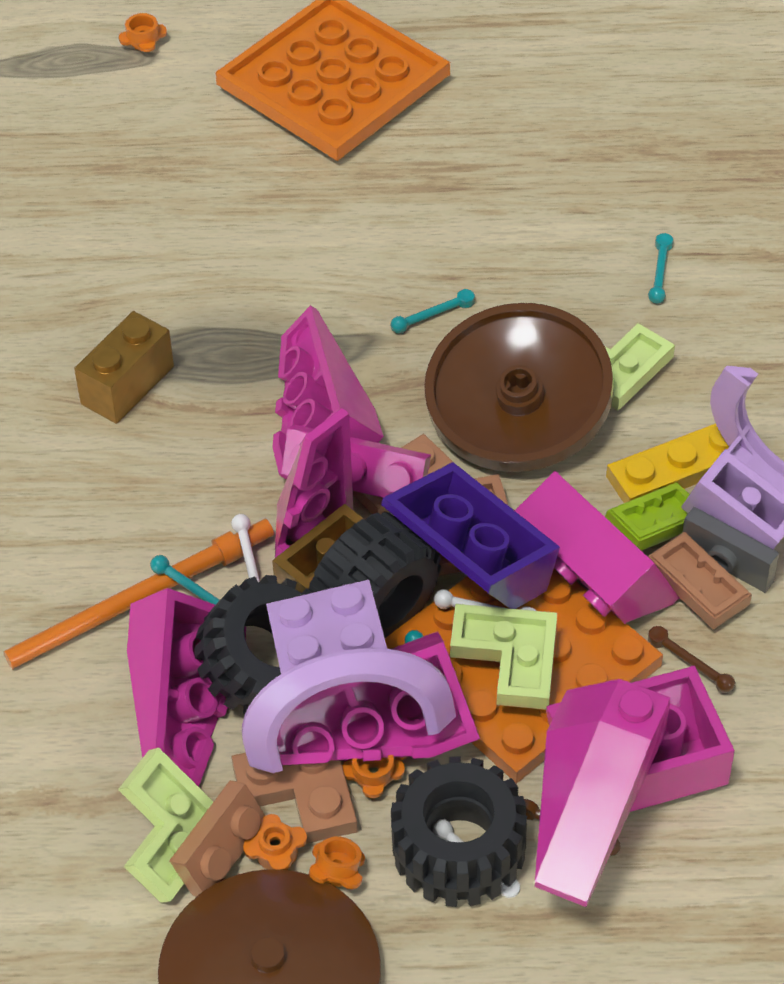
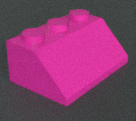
[514,471,679,623]
[546,665,735,812]

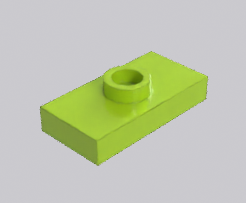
[605,482,690,551]

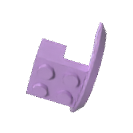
[681,366,784,549]
[242,580,456,773]

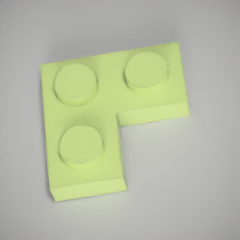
[605,323,675,411]
[450,604,557,709]
[118,748,213,903]

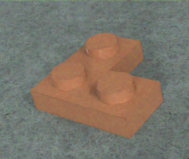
[231,753,357,844]

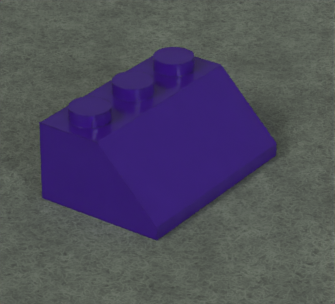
[381,462,560,609]

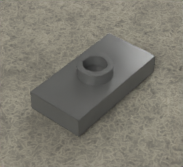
[683,507,779,593]

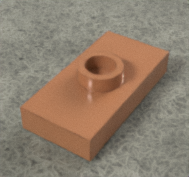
[648,532,752,630]

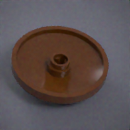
[424,303,614,472]
[158,869,381,984]

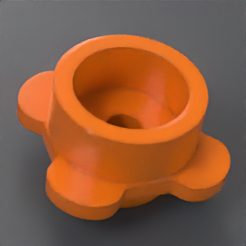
[119,13,167,52]
[342,755,405,798]
[243,814,307,870]
[309,836,365,889]

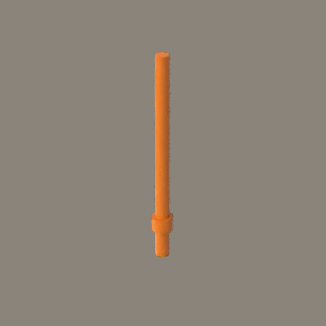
[3,518,274,669]

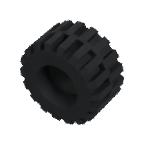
[308,512,441,638]
[194,575,312,715]
[391,756,527,907]

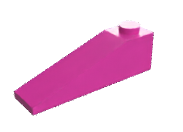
[272,305,384,480]
[274,408,353,559]
[127,588,246,787]
[277,631,480,765]
[534,679,671,907]

